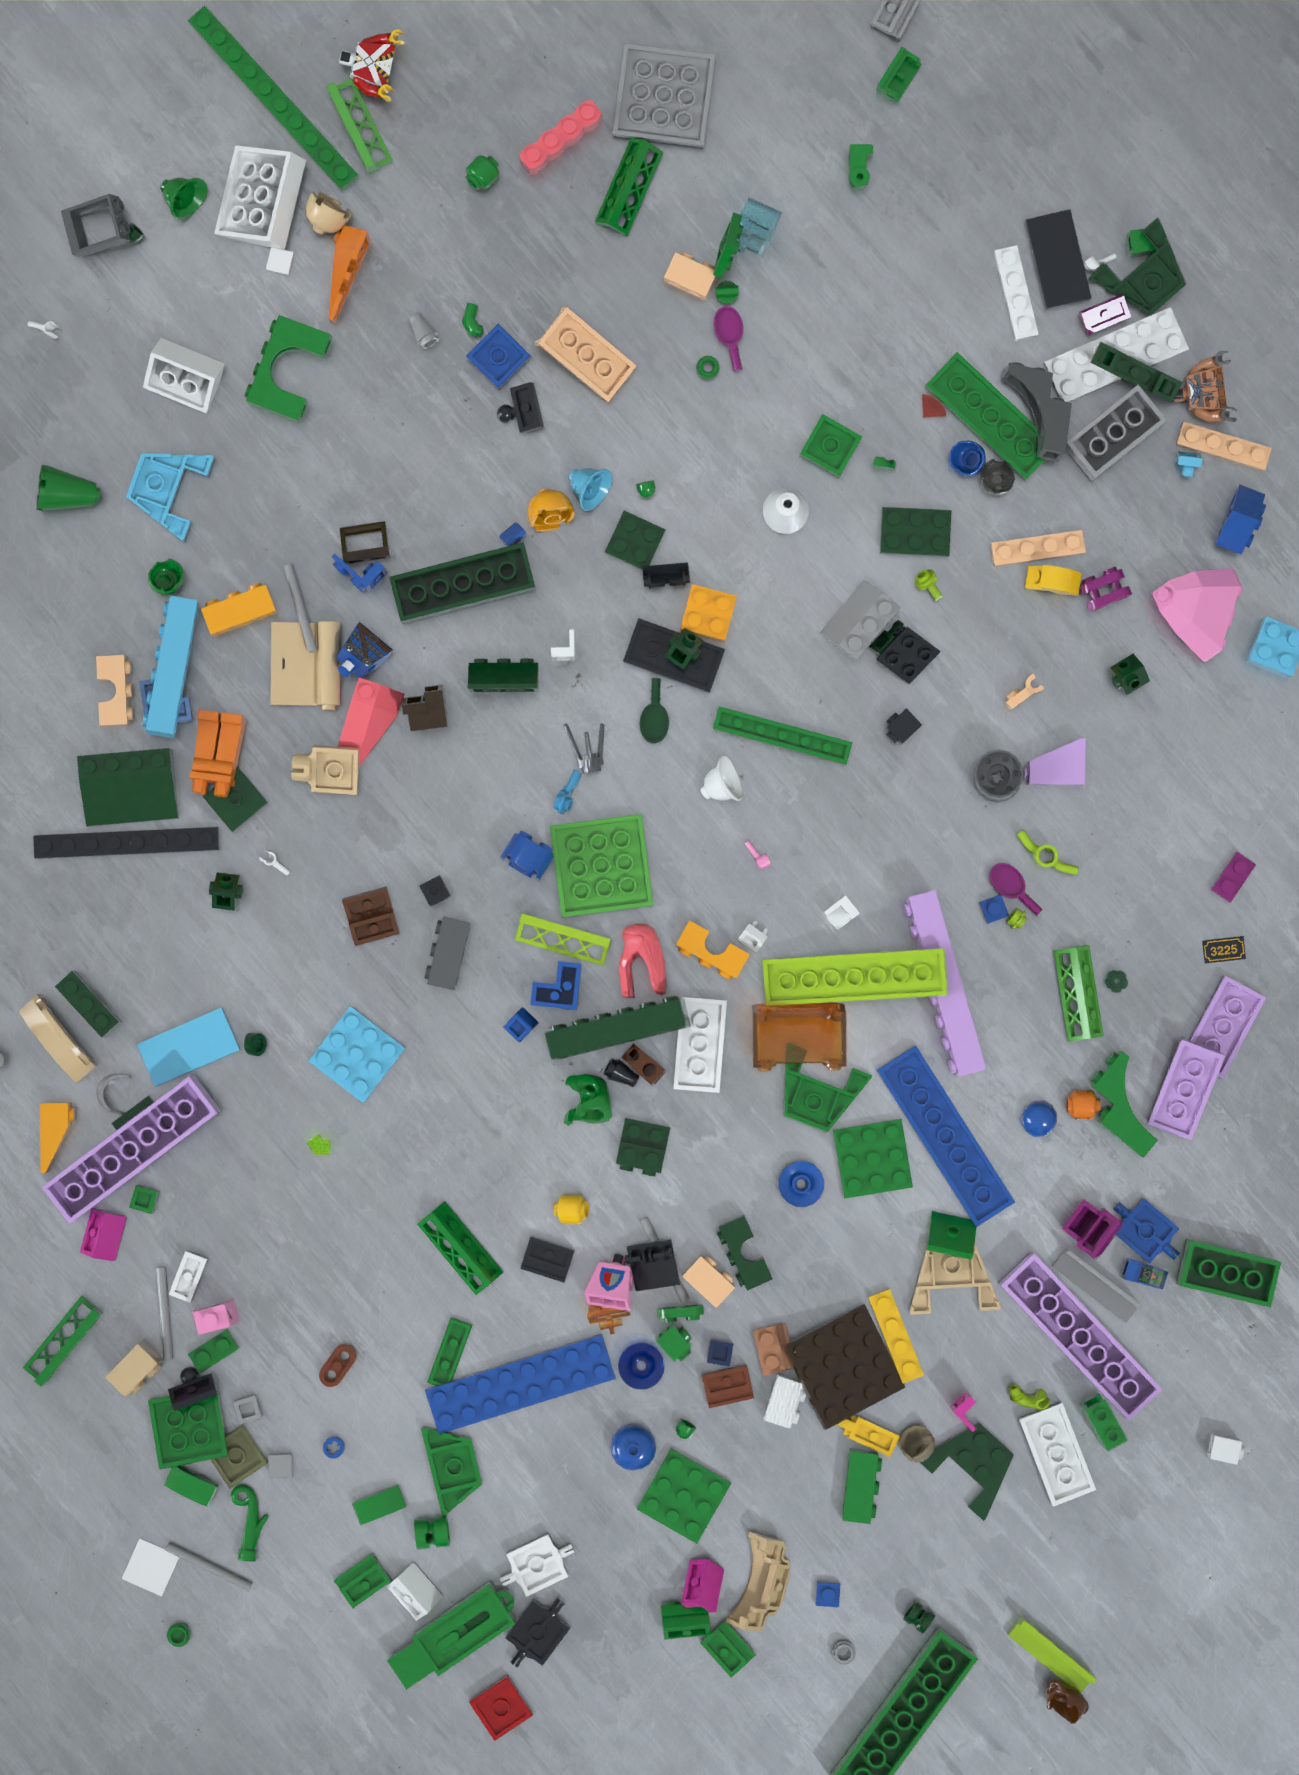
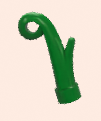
[231,1485,268,1562]

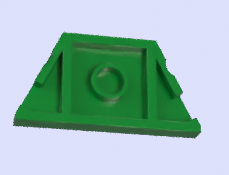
[421,1428,483,1516]

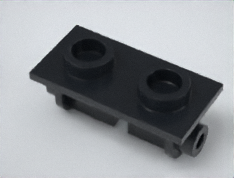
[642,562,690,589]

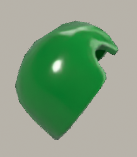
[148,558,184,595]

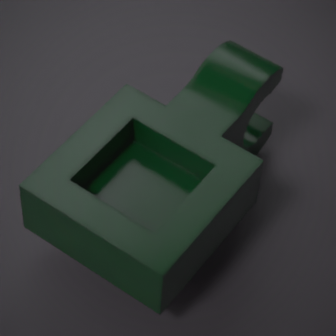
[869,620,904,655]

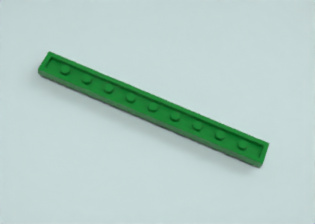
[188,5,359,191]

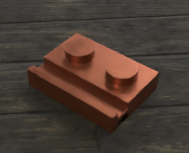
[702,1365,754,1408]

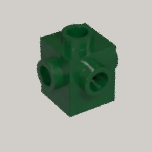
[665,627,704,670]
[1110,653,1150,695]
[209,872,243,911]

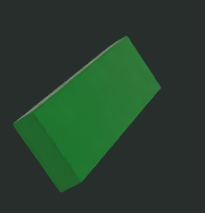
[427,1317,473,1386]

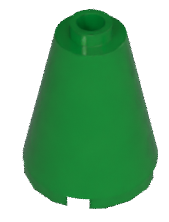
[36,465,100,511]

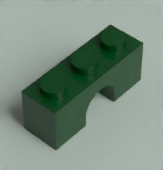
[55,971,122,1038]
[717,1214,773,1291]

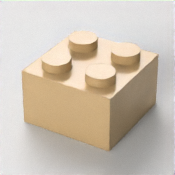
[105,1340,163,1397]

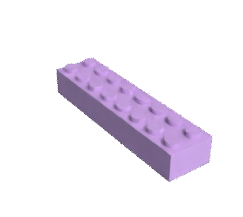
[903,890,986,1077]
[42,1074,221,1224]
[998,1252,1163,1421]

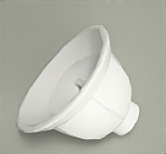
[700,755,743,801]

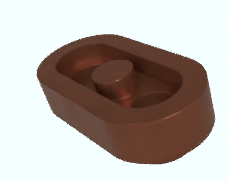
[319,1344,357,1387]

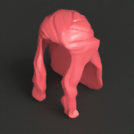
[619,924,666,998]

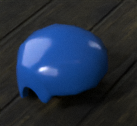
[949,440,987,476]
[1022,1101,1057,1137]

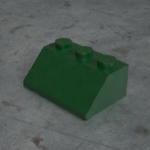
[468,658,539,692]

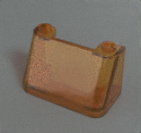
[752,1003,846,1071]

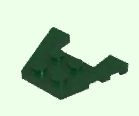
[1089,217,1187,315]
[919,1423,1014,1521]

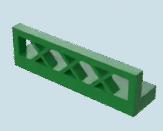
[595,138,663,236]
[417,1201,503,1295]
[23,1296,103,1387]

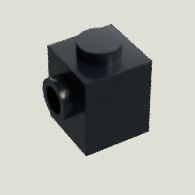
[885,708,922,745]

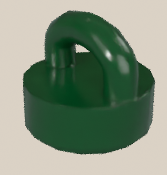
[244,1033,267,1056]

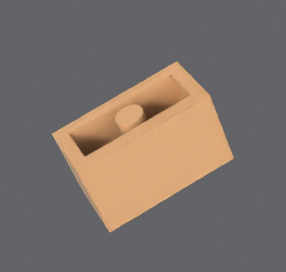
[664,252,716,301]
[682,1255,735,1308]

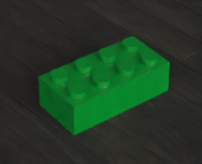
[1176,1239,1281,1308]

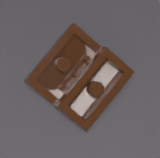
[342,886,399,946]

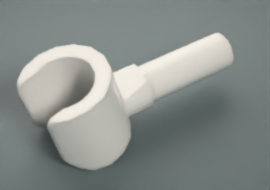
[1084,253,1117,273]
[28,321,61,339]
[259,850,290,876]

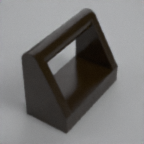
[340,521,391,564]

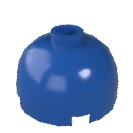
[610,1424,657,1471]

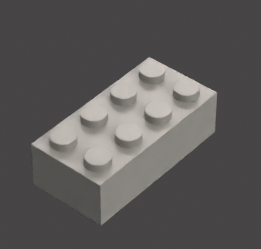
[1066,385,1167,481]

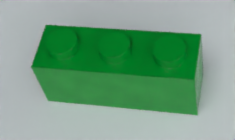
[842,1449,882,1524]

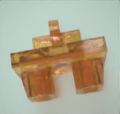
[587,1304,630,1335]

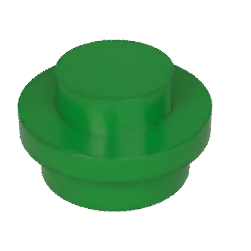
[167,1623,190,1647]

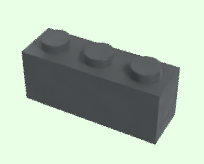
[424,916,471,990]

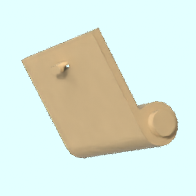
[270,621,341,710]

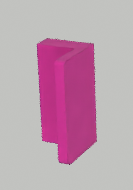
[80,1208,126,1261]
[950,1391,976,1432]
[681,1559,724,1613]

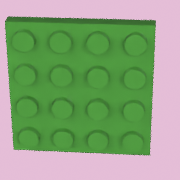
[550,814,653,917]

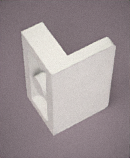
[551,629,575,661]
[386,1563,443,1621]

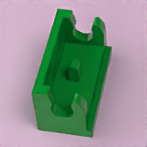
[876,47,922,104]

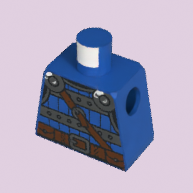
[337,622,393,678]

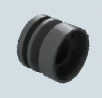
[973,750,1024,803]

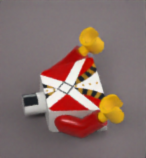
[339,29,405,102]

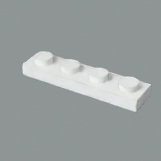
[994,245,1038,341]

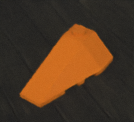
[329,225,371,324]

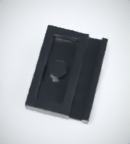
[520,1236,575,1283]

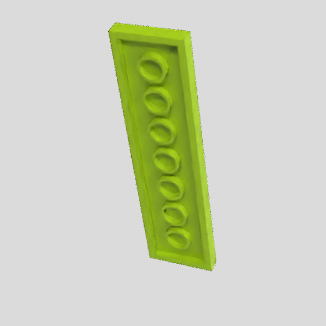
[762,948,949,1006]

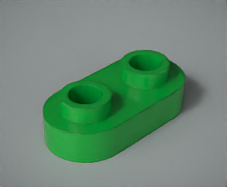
[657,1304,704,1323]

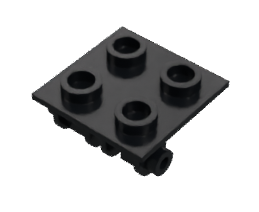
[876,626,941,684]
[625,1239,680,1291]

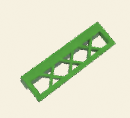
[326,79,393,173]
[1054,945,1104,1042]

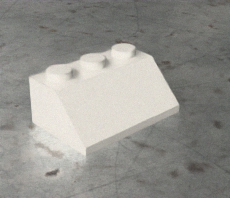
[143,338,225,413]

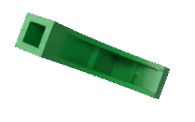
[1091,1051,1158,1158]

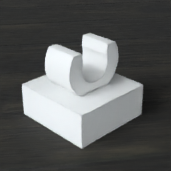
[737,921,768,953]

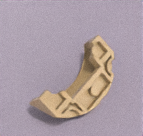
[19,994,98,1083]
[725,1532,790,1632]

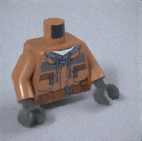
[1173,351,1237,422]

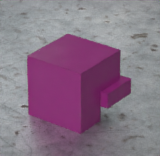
[1062,1200,1123,1260]

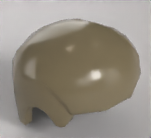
[898,1425,935,1463]

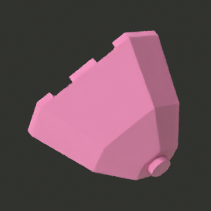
[1152,568,1243,662]

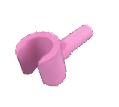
[745,841,771,869]

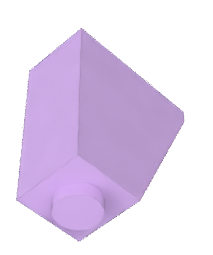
[1023,738,1086,786]

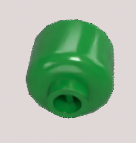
[465,155,499,190]

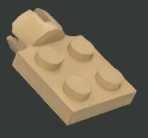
[291,745,359,795]

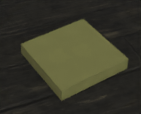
[211,1424,268,1489]

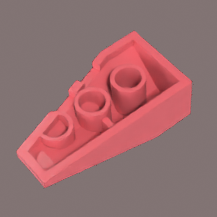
[338,678,405,767]

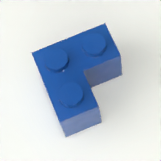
[1216,484,1266,554]
[530,961,582,1010]

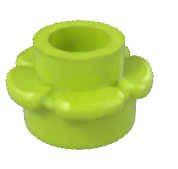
[1006,908,1027,929]

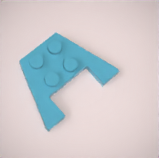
[126,453,215,541]

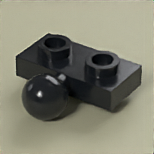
[497,382,544,433]
[168,1367,218,1411]

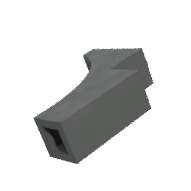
[1001,362,1072,462]

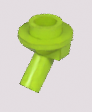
[915,569,943,601]

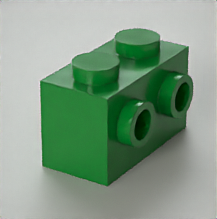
[656,1322,692,1362]

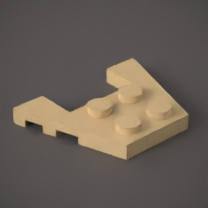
[910,1244,1001,1315]

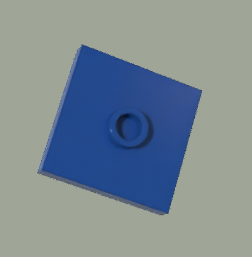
[466,324,531,389]

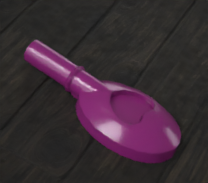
[713,306,744,372]
[989,863,1043,916]

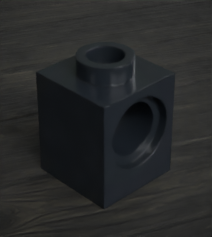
[419,875,452,907]

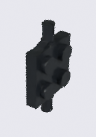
[505,1598,570,1668]

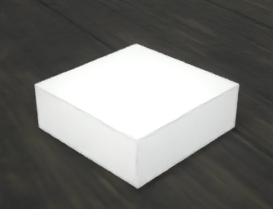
[266,247,294,276]

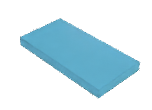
[137,1008,240,1087]

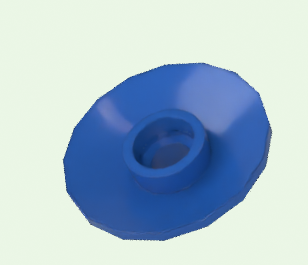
[779,1161,824,1207]

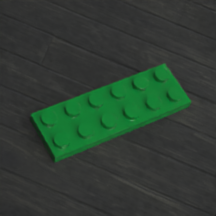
[925,352,1045,481]

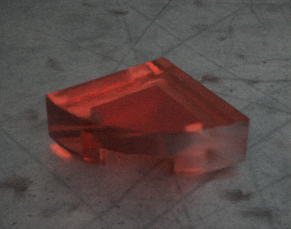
[922,394,946,418]

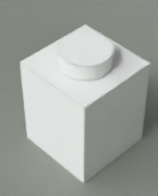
[1207,1433,1244,1465]

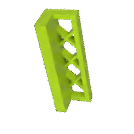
[515,913,611,966]
[1007,1616,1097,1693]

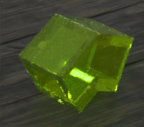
[307,1134,331,1155]

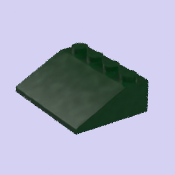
[77,748,179,826]

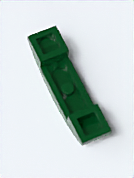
[1090,342,1182,403]

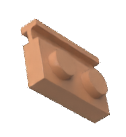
[753,1322,794,1376]

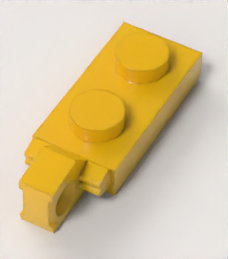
[836,1415,900,1457]

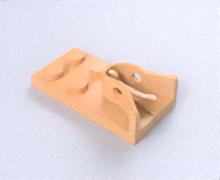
[534,307,636,402]

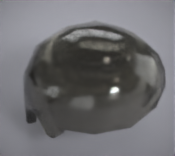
[980,459,1015,495]

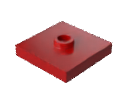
[469,1675,533,1741]

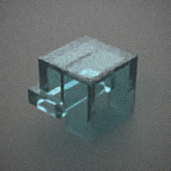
[738,197,782,256]

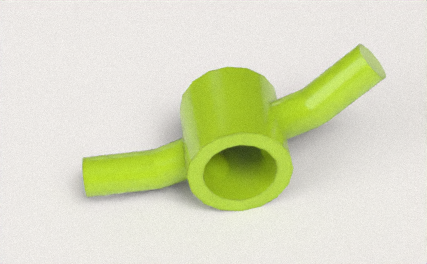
[1017,830,1079,876]

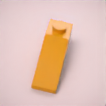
[40,1102,75,1173]

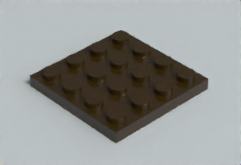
[783,1304,905,1430]

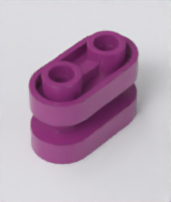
[1080,566,1132,612]

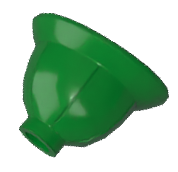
[160,177,208,219]

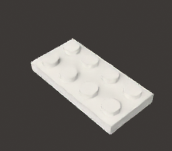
[673,997,727,1093]
[1019,1402,1096,1507]

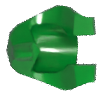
[564,1074,612,1126]

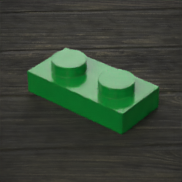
[188,1328,240,1373]

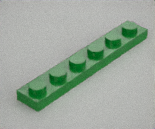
[713,706,853,765]

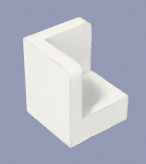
[823,895,860,930]

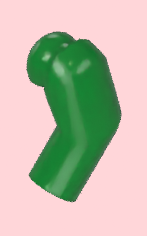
[462,303,484,337]

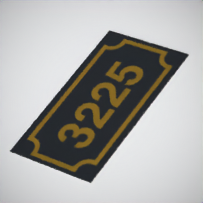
[1202,936,1246,964]

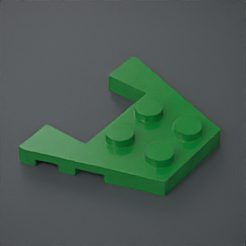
[784,1043,872,1133]

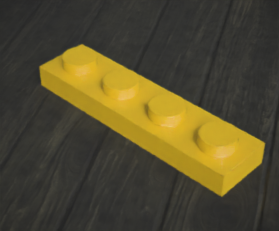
[868,1288,924,1384]

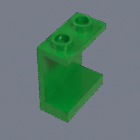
[1079,1394,1128,1452]

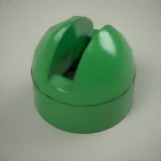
[636,480,656,498]
[676,1419,696,1439]

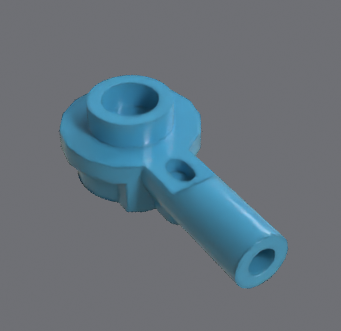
[554,770,582,814]

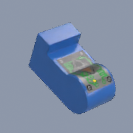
[1121,1258,1168,1289]

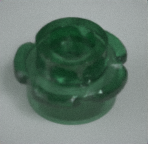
[1105,970,1128,993]

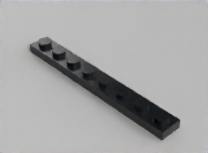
[33,827,220,859]

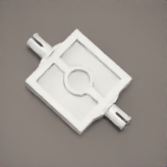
[500,1534,575,1597]

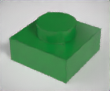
[129,1185,159,1214]

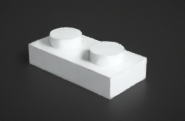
[169,1251,208,1303]

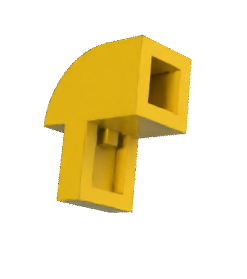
[1025,565,1082,596]

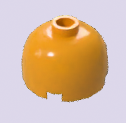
[527,488,575,532]

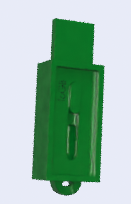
[387,1581,516,1690]

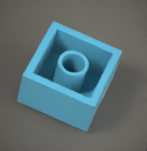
[1245,616,1299,678]

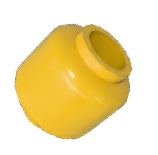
[554,1194,589,1225]

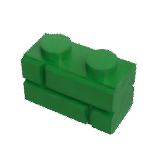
[661,1602,711,1640]

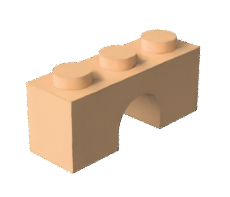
[96,655,134,727]

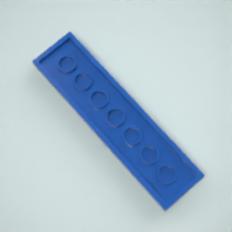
[877,1046,1015,1227]
[425,1334,616,1434]

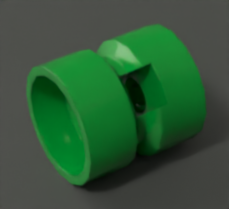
[414,1516,450,1550]

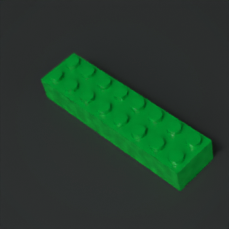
[830,1627,978,1775]

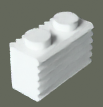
[764,1374,806,1429]

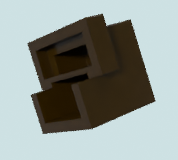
[402,684,448,731]

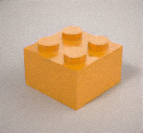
[680,584,737,643]

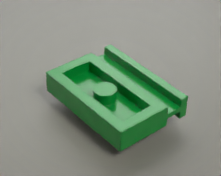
[334,1553,391,1608]
[700,1619,756,1678]

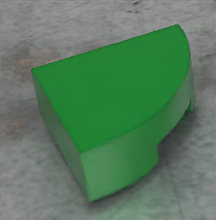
[873,457,896,470]

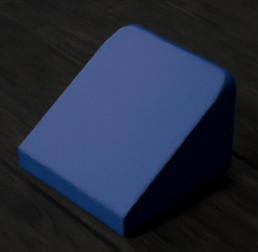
[499,522,527,546]
[503,1007,539,1043]

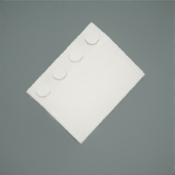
[214,145,306,249]

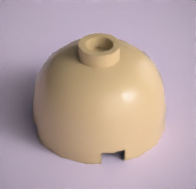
[305,191,352,234]

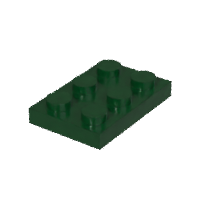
[880,507,952,557]

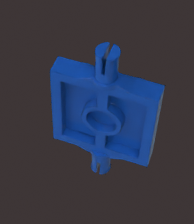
[1113,1198,1180,1264]

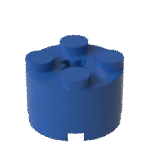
[500,830,554,881]

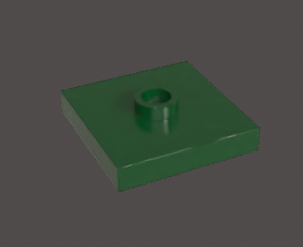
[203,767,268,832]

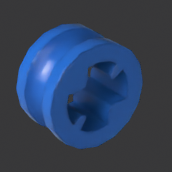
[323,1437,345,1458]

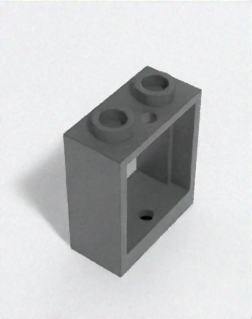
[61,194,131,258]

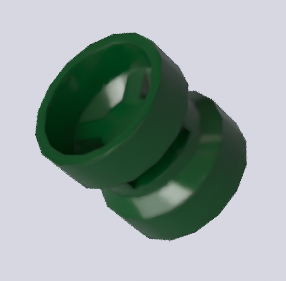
[903,1601,935,1634]

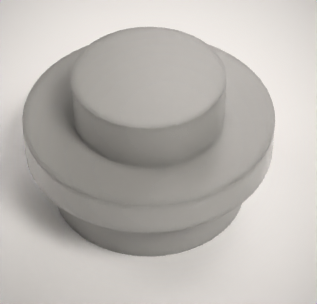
[832,1641,856,1665]

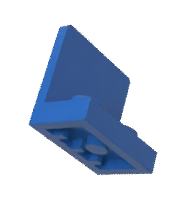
[332,554,388,593]

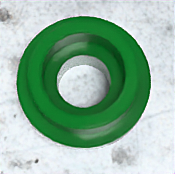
[696,356,719,379]

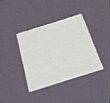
[122,1538,179,1596]

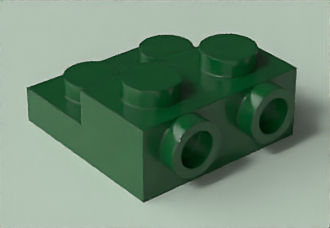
[616,1118,671,1177]

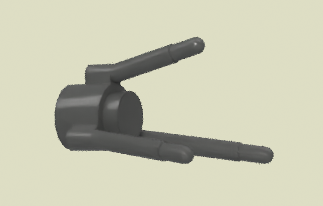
[564,723,604,773]

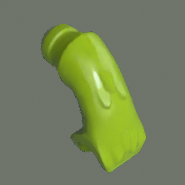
[1008,1384,1050,1410]

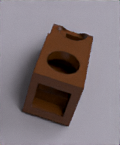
[621,1043,667,1087]

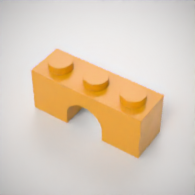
[676,920,750,980]

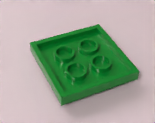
[833,1119,913,1199]
[148,1388,229,1470]
[637,1448,731,1544]

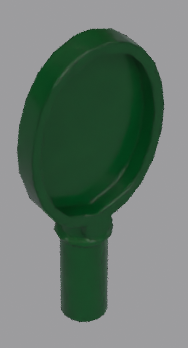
[640,678,669,744]

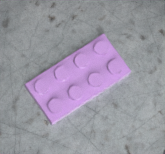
[1190,976,1266,1079]
[1148,1038,1225,1140]

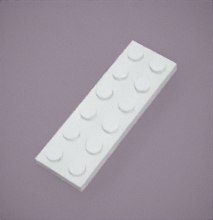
[1043,307,1189,402]

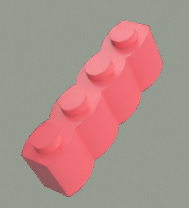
[519,100,602,175]

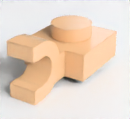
[1004,674,1044,711]

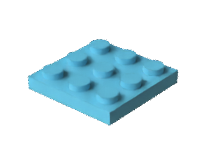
[308,1006,405,1103]

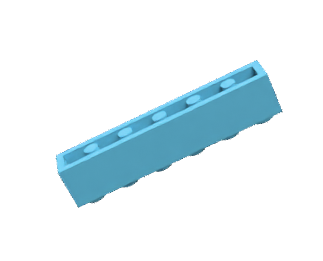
[142,596,199,739]

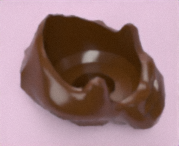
[1046,1680,1089,1724]

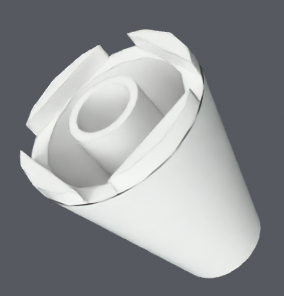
[763,488,809,534]

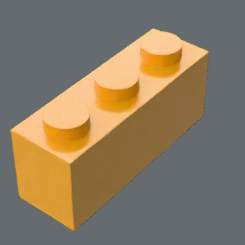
[201,583,278,637]

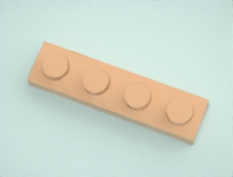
[1176,422,1272,471]
[991,530,1086,567]

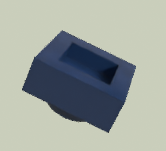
[707,1339,734,1367]

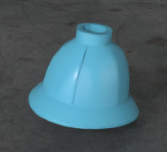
[569,468,612,511]

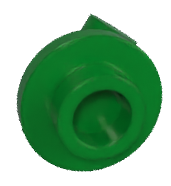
[715,281,739,304]

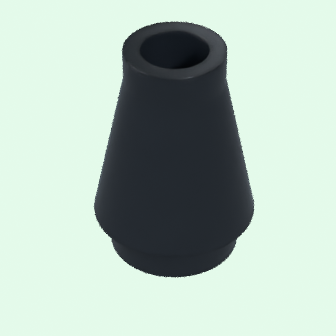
[603,1058,639,1087]

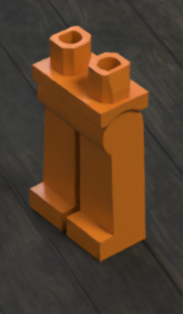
[189,709,247,798]

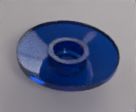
[618,1343,665,1390]

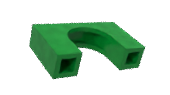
[245,315,332,424]

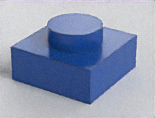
[979,895,1009,924]
[815,1581,841,1607]

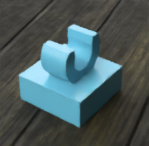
[1176,451,1203,477]

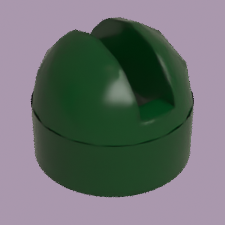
[129,223,144,244]

